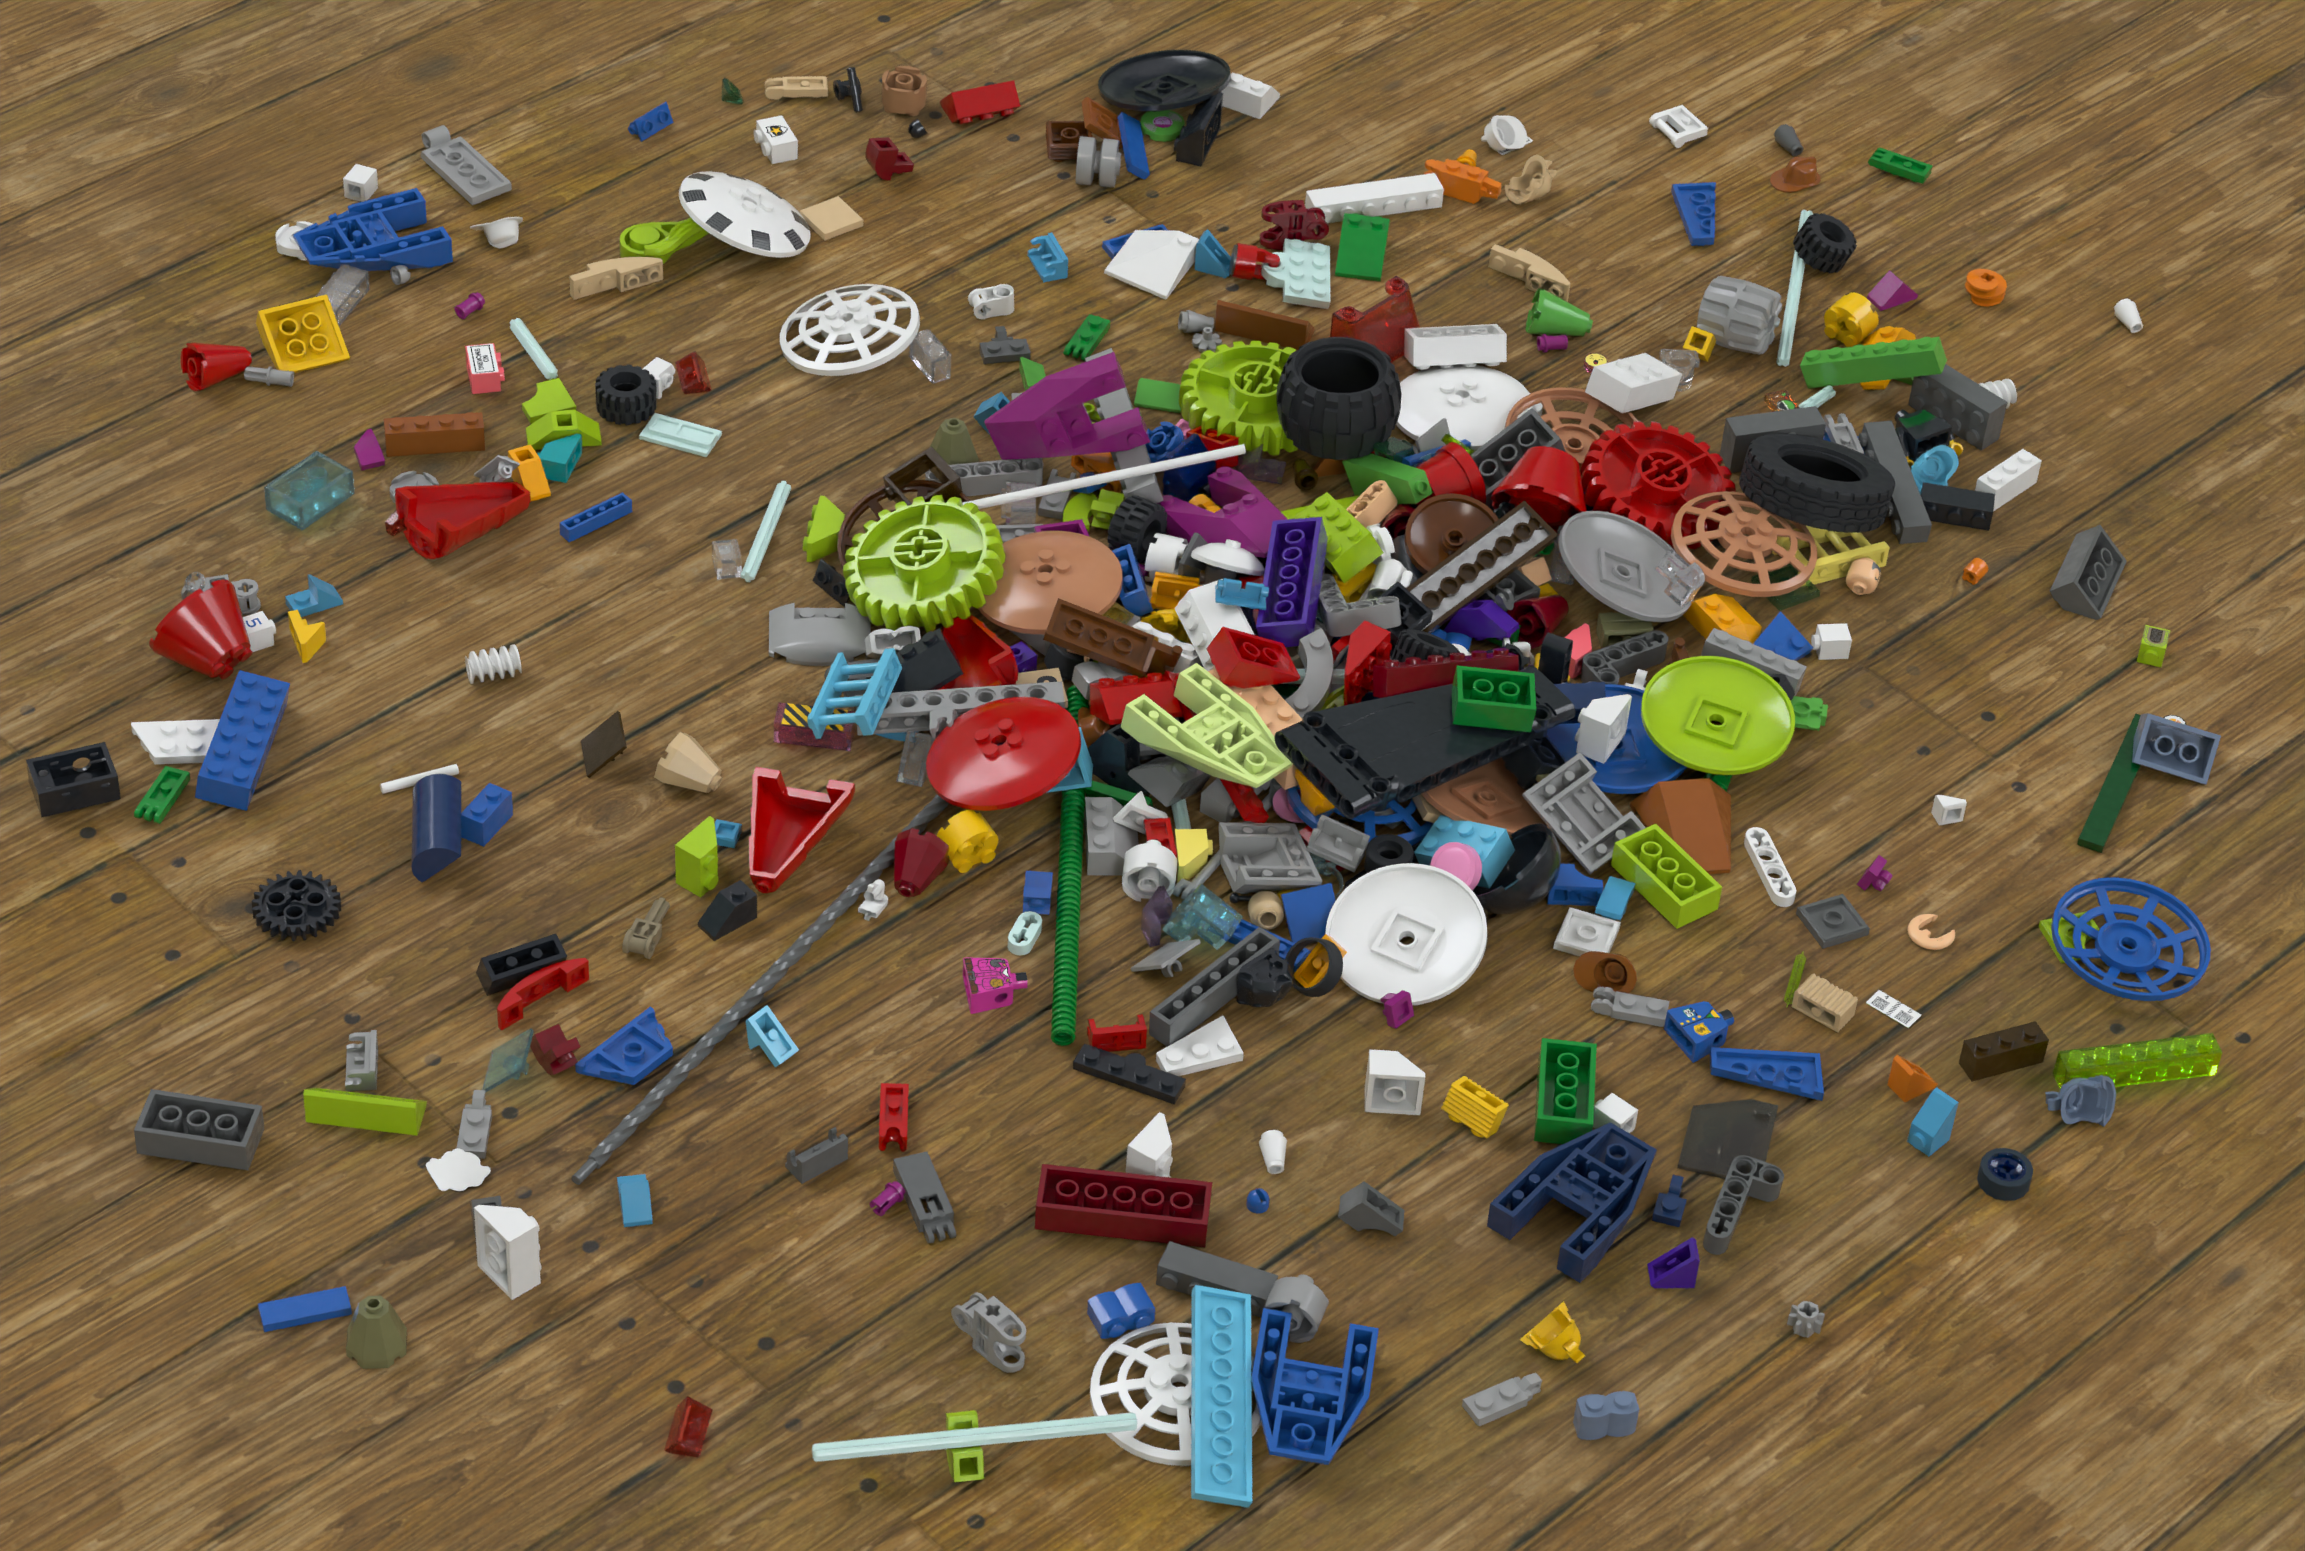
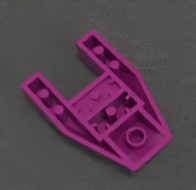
[984,352,1150,460]
[1156,467,1288,558]

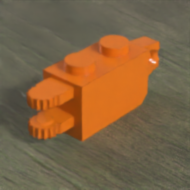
[1424,159,1502,204]

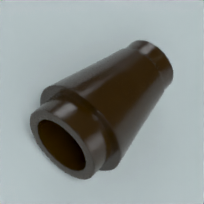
[1293,459,1318,490]

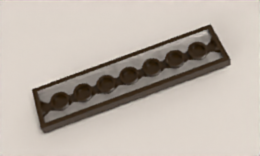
[1401,501,1558,634]

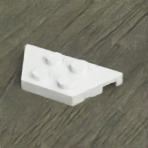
[131,719,220,765]

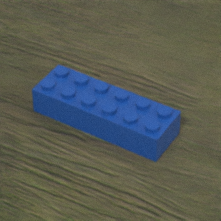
[195,670,290,811]

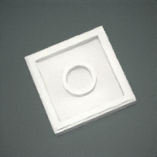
[1554,908,1621,956]

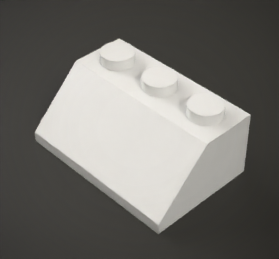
[474,1205,541,1300]

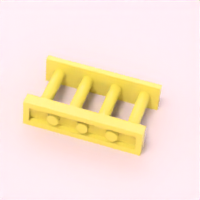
[1772,526,1890,588]

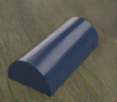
[411,774,461,882]

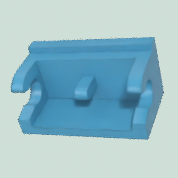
[1027,233,1068,282]

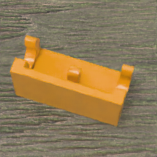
[1150,572,1202,610]

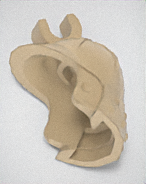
[1505,155,1557,205]

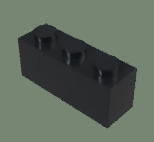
[1920,482,1995,531]
[476,934,567,996]

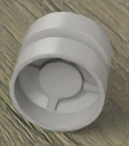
[1076,136,1121,188]

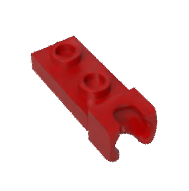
[879,1083,909,1152]

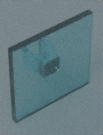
[482,1029,534,1093]

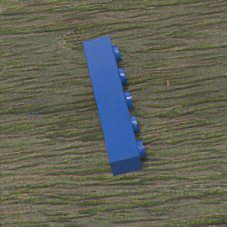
[560,492,632,542]

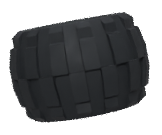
[1276,337,1402,460]

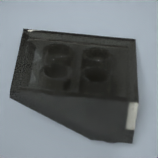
[1677,1099,1779,1179]

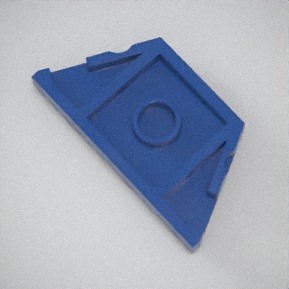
[575,1007,673,1085]

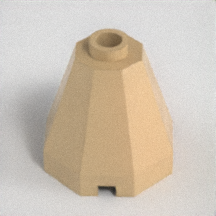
[654,732,723,793]

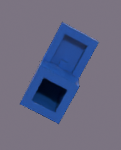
[1023,871,1053,915]

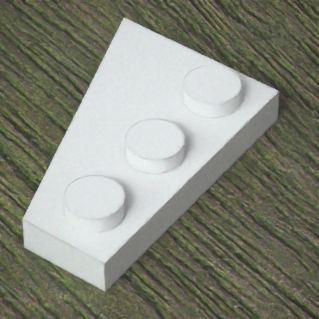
[1156,1016,1243,1076]

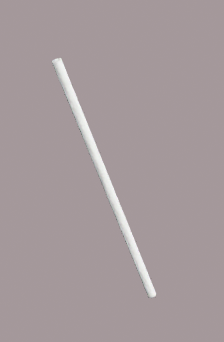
[963,444,1246,509]

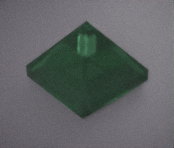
[722,78,743,105]

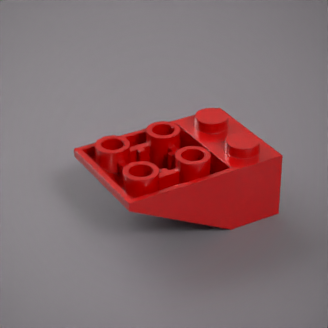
[1344,620,1392,705]

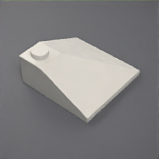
[1104,230,1199,300]

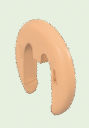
[1908,914,1955,950]

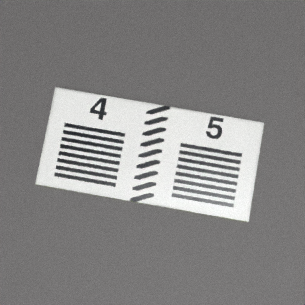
[1866,990,1921,1028]

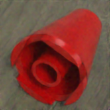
[181,342,252,391]

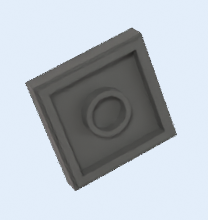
[1796,894,1870,949]

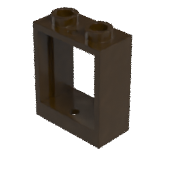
[883,447,962,506]

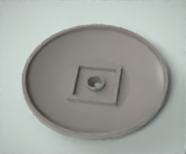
[1559,511,1694,622]

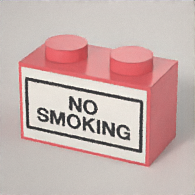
[465,343,505,394]

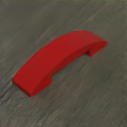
[497,958,589,1031]

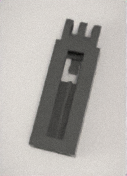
[893,1151,956,1244]

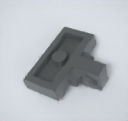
[979,326,1031,364]

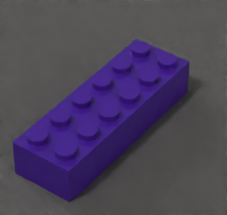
[1256,517,1328,647]

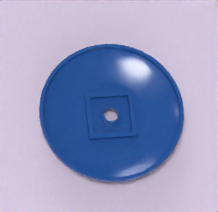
[1547,684,1687,794]

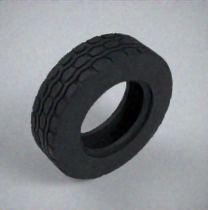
[1739,434,1895,533]

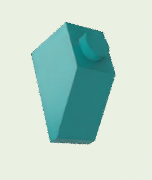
[537,434,582,483]

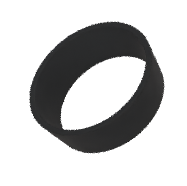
[1285,937,1343,997]

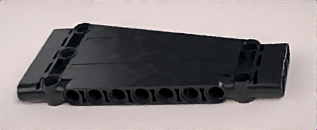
[1274,666,1575,819]

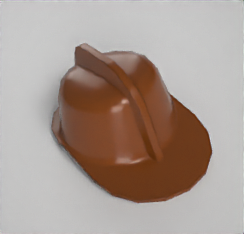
[1770,156,1821,192]
[1078,707,1115,748]
[1573,951,1637,994]

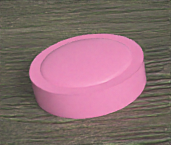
[1430,842,1482,890]

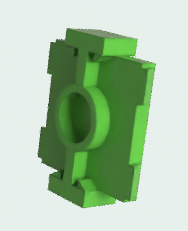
[1791,696,1828,731]

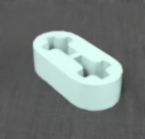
[1008,911,1042,956]

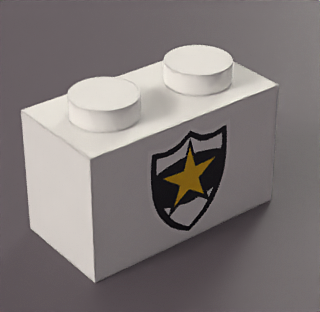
[754,115,798,164]

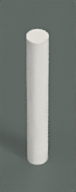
[380,764,459,794]

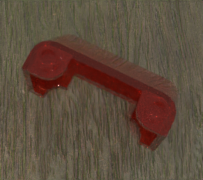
[1330,276,1420,363]

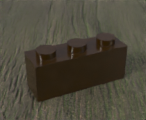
[1959,1021,2049,1082]

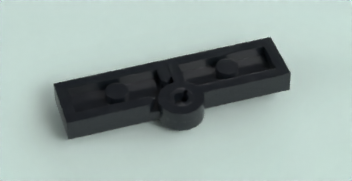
[1073,1043,1186,1105]

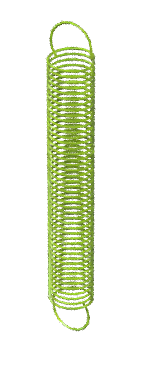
[1784,951,1806,1007]

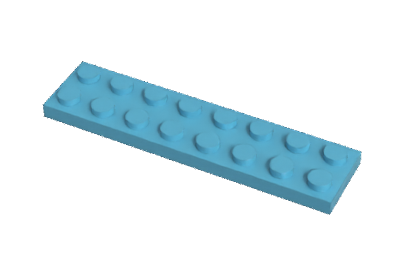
[1191,1285,1252,1508]

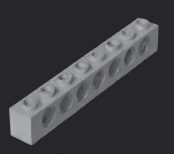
[855,681,1065,735]

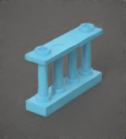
[807,648,902,739]

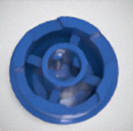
[1145,422,1187,471]

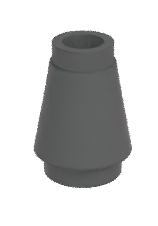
[1774,124,1804,156]

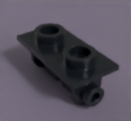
[813,559,850,607]

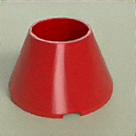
[1491,446,1587,534]

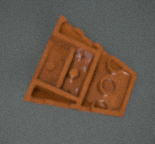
[1630,778,1731,874]

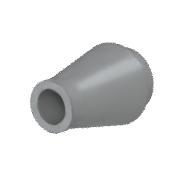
[1178,310,1214,333]

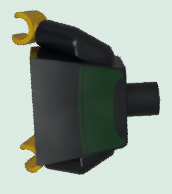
[1895,409,1963,469]

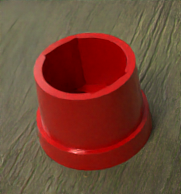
[1415,442,1486,504]

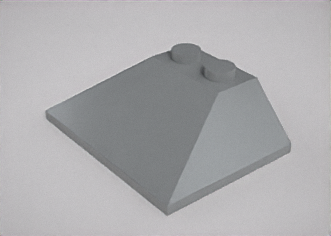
[1522,752,1646,874]
[1219,822,1322,894]

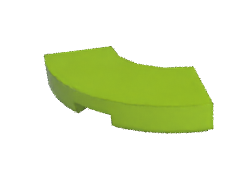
[1063,492,1098,532]

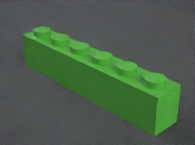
[1800,337,1947,389]

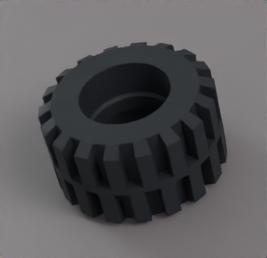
[1793,213,1857,273]
[595,365,657,425]
[1107,495,1167,564]
[1390,629,1460,663]

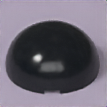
[1472,823,1561,915]

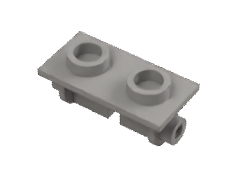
[474,455,520,482]

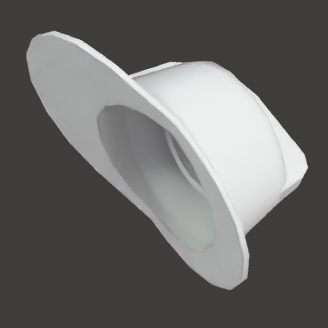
[1481,115,1527,151]
[470,217,523,248]

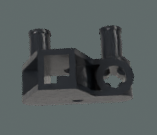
[1088,724,1150,797]

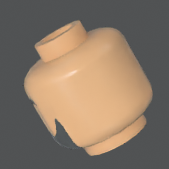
[1846,558,1881,595]

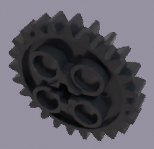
[252,870,342,941]

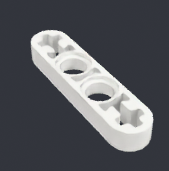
[1744,827,1796,907]

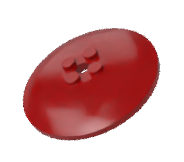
[926,697,1081,811]

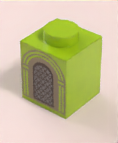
[2137,625,2170,668]

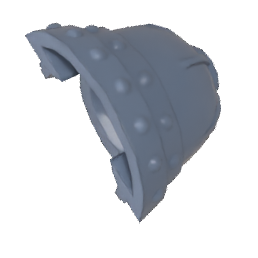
[2045,1075,2116,1127]

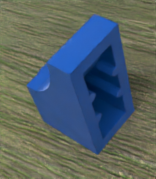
[1547,864,1603,906]

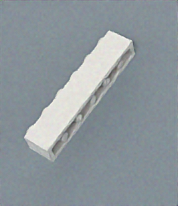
[1305,173,1444,223]

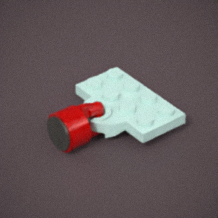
[1229,239,1330,309]

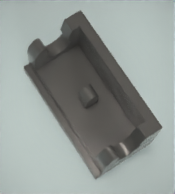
[785,1127,848,1184]

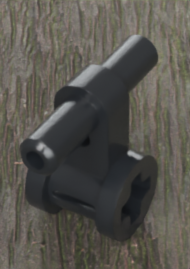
[833,67,863,112]

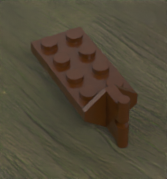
[1043,598,1183,678]

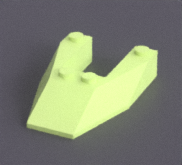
[1121,663,1293,788]

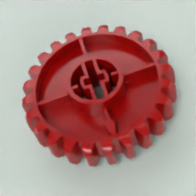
[1580,421,1736,552]

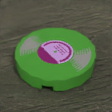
[1140,110,1185,142]

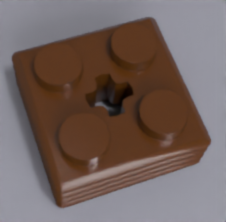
[1046,121,1092,162]

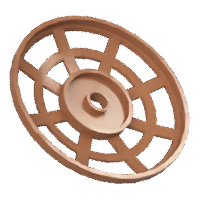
[1505,388,1638,477]
[1671,491,1817,597]

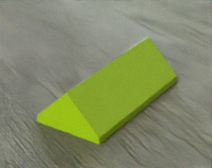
[303,1088,427,1136]

